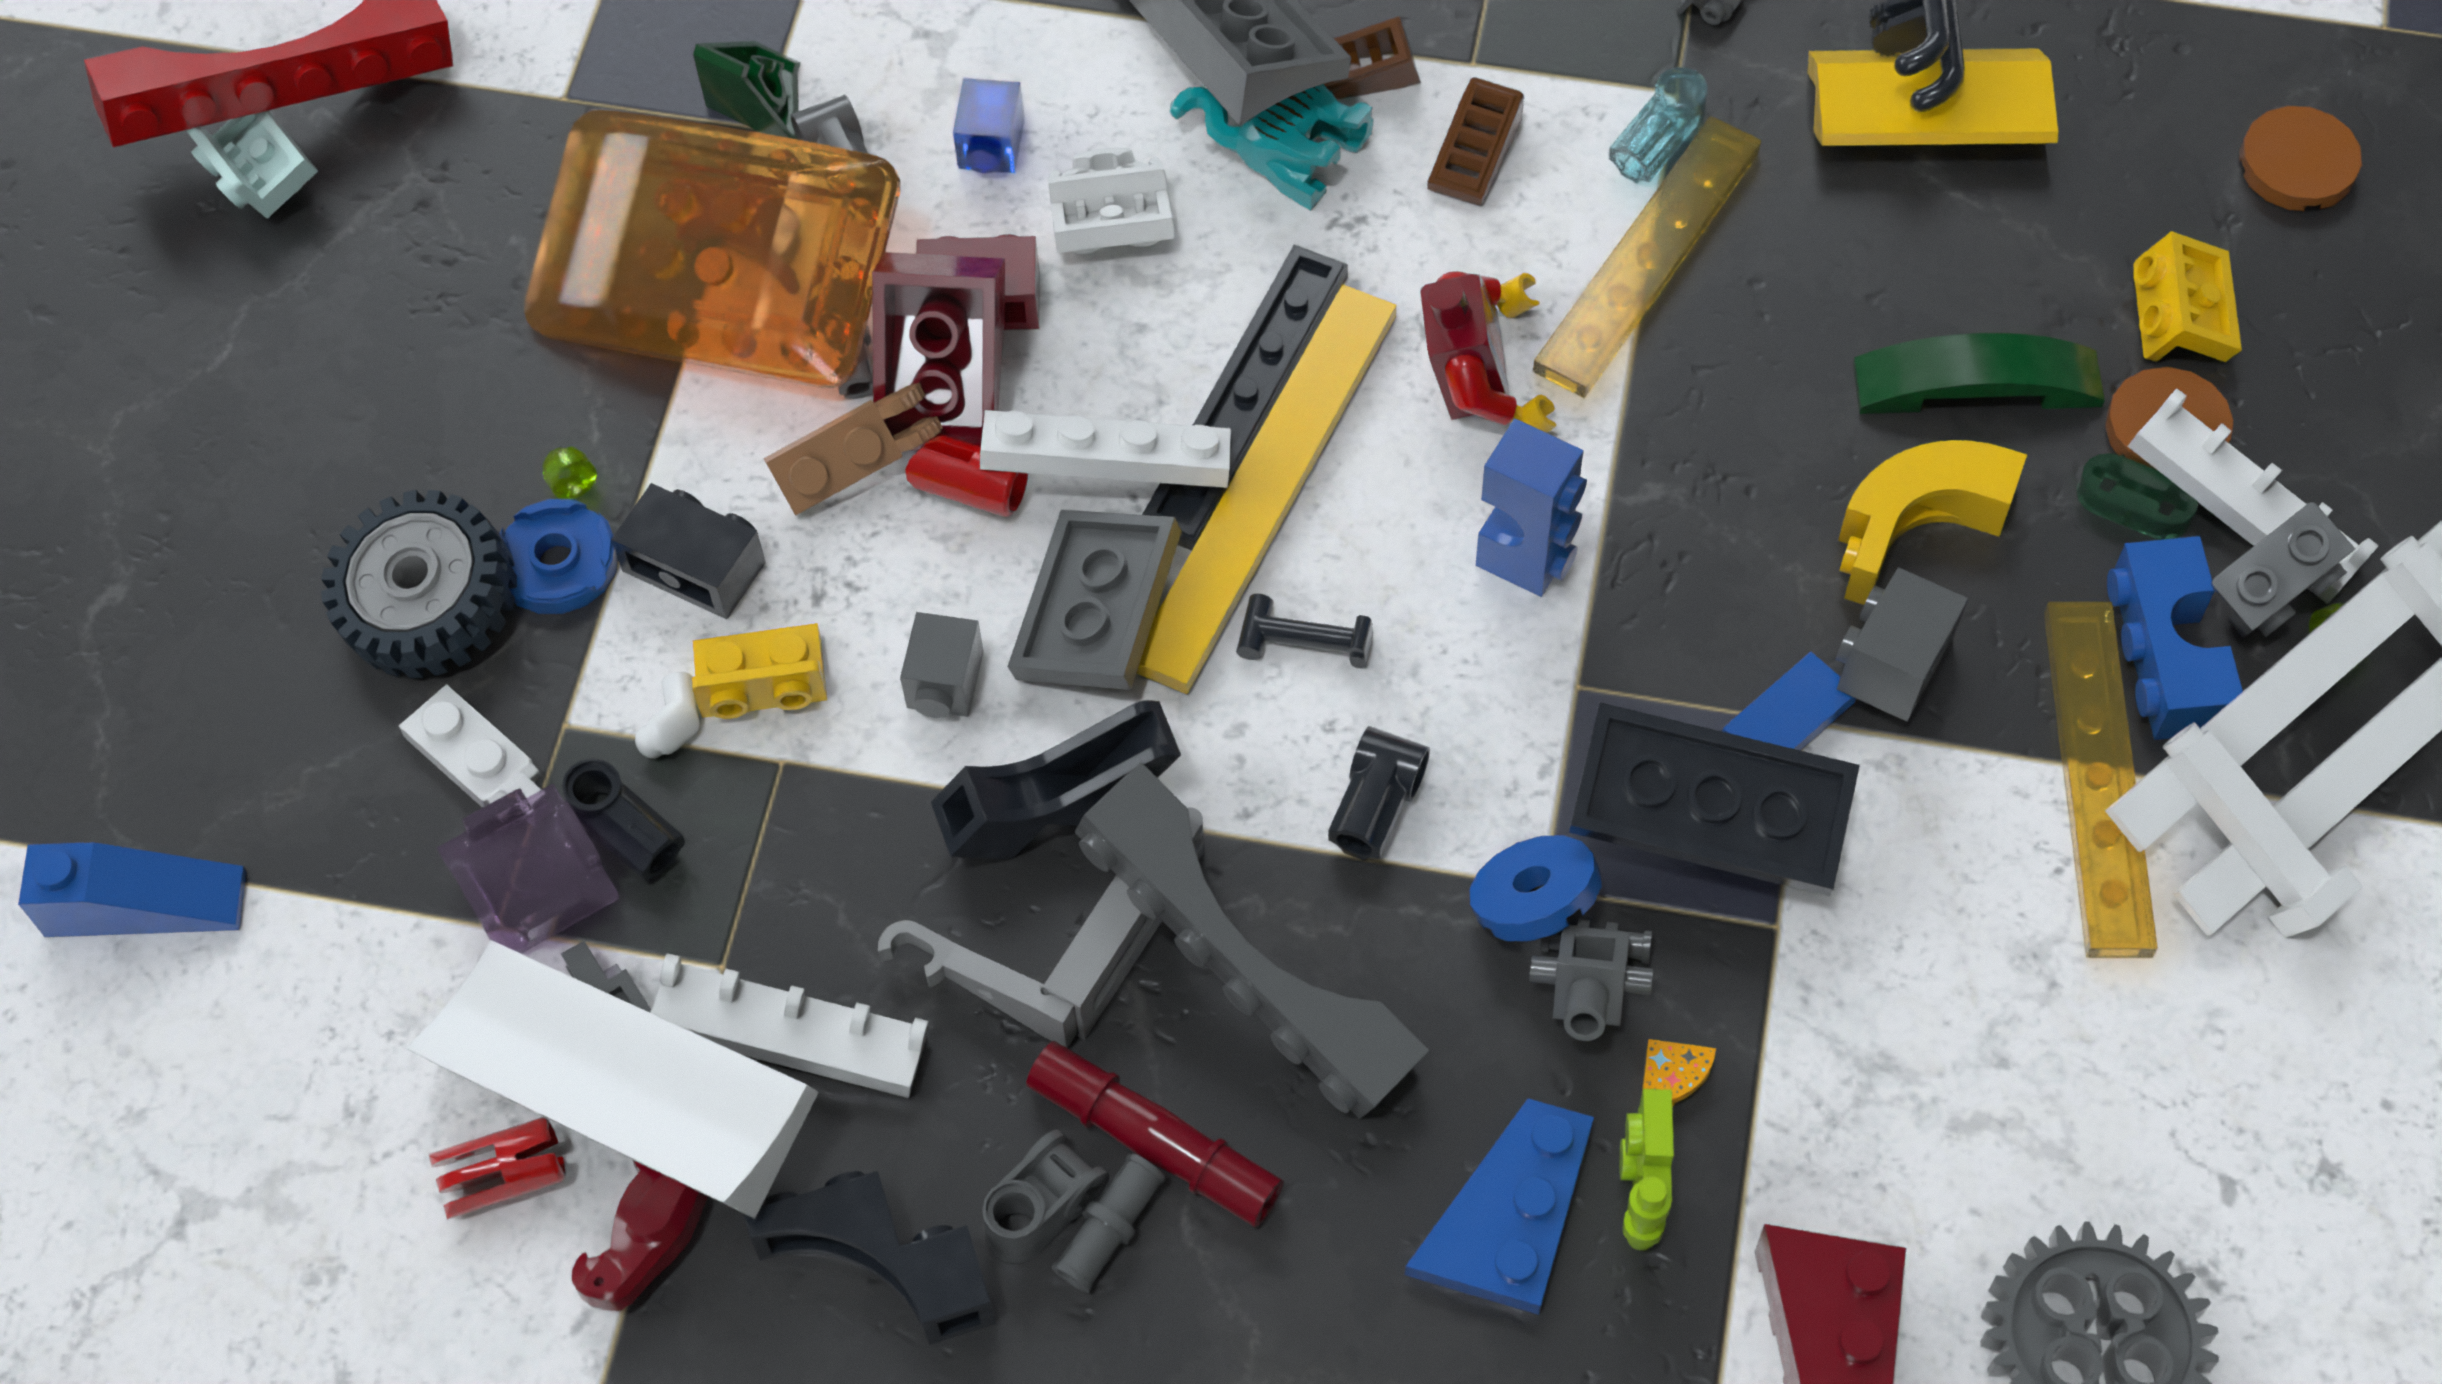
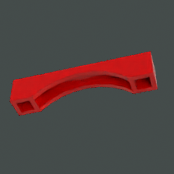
[84,0,454,147]

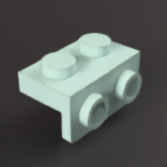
[186,110,318,219]

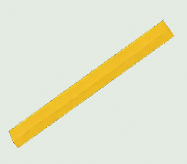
[1136,284,1397,694]

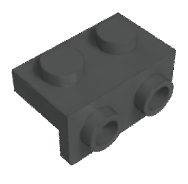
[2211,502,2355,638]

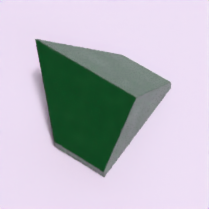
[693,41,801,151]

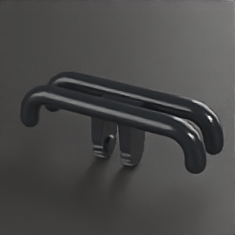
[1868,0,1965,112]

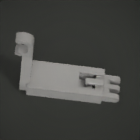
[878,807,1205,1048]

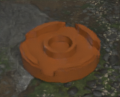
[2239,106,2362,211]
[2105,367,2234,481]

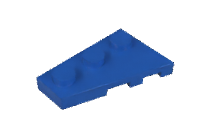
[1405,1098,1594,1315]

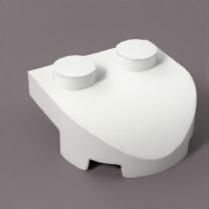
[1048,148,1175,254]

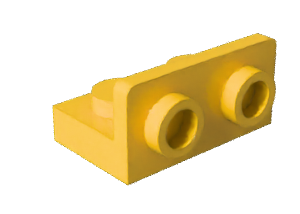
[2133,231,2242,362]
[692,623,827,719]

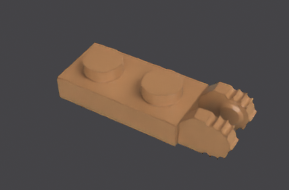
[763,383,943,516]

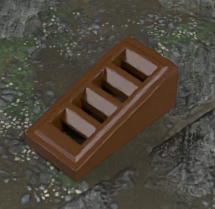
[1324,16,1421,99]
[1427,77,1524,206]

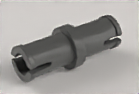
[1051,1153,1166,1293]

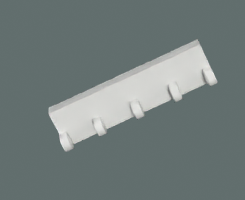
[2128,389,2379,604]
[650,953,929,1098]

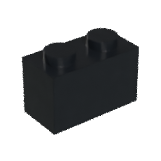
[611,483,766,620]

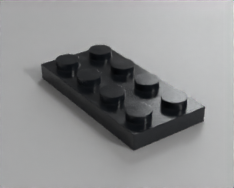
[1568,702,1860,896]

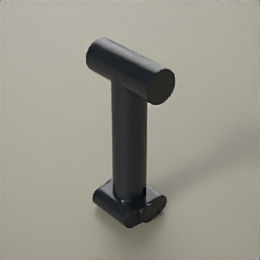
[1236,593,1373,668]

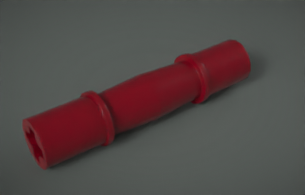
[1026,1041,1284,1228]

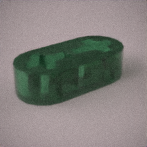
[2076,453,2198,540]

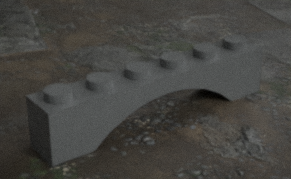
[1075,761,1429,1119]

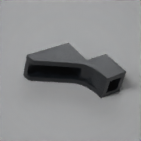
[931,700,1181,859]

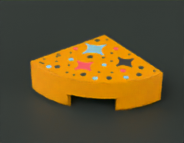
[1641,1039,1716,1106]

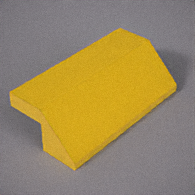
[1807,49,2058,146]

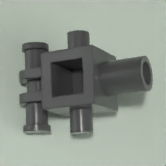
[1530,918,1654,1041]

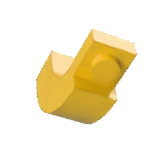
[1838,440,2027,605]

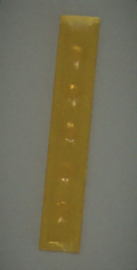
[1533,116,1762,398]
[2044,602,2158,958]

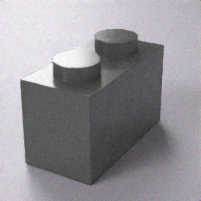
[1835,567,1969,721]

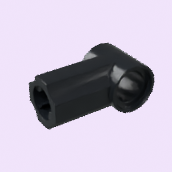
[1328,726,1430,860]
[562,758,685,881]

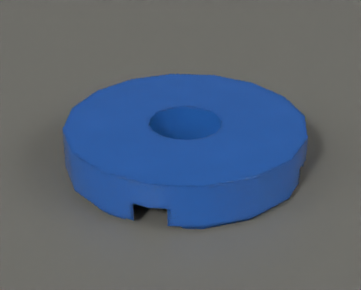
[499,499,618,614]
[1470,835,1602,941]

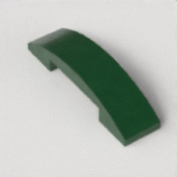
[1853,333,2105,414]

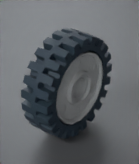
[321,490,517,678]

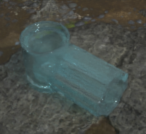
[1609,67,1707,184]

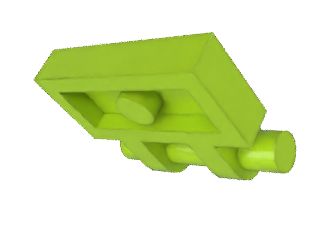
[1620,1089,1674,1251]

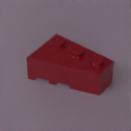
[1754,1224,1906,1384]

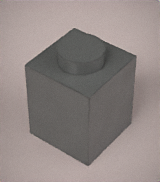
[900,612,984,718]

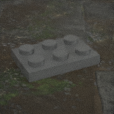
[1007,510,1182,690]

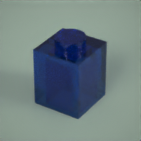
[953,78,1025,173]

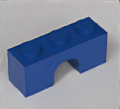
[1475,418,1587,597]
[2107,536,2243,740]

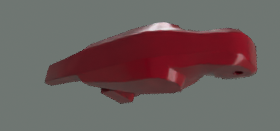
[572,1160,708,1311]

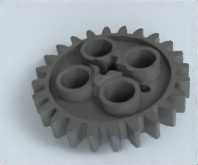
[1980,1221,2219,1384]

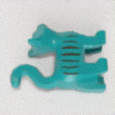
[1170,84,1374,211]

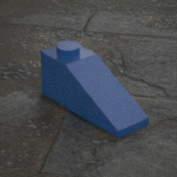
[18,842,247,937]

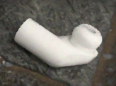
[635,672,700,759]

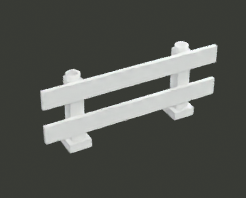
[2105,520,2442,938]

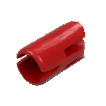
[905,433,1029,518]
[428,1117,566,1220]

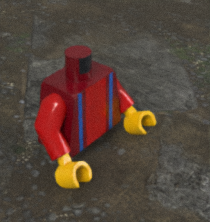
[1420,271,1557,433]

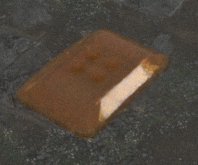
[524,110,901,388]

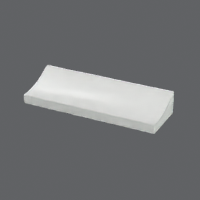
[405,940,819,1219]

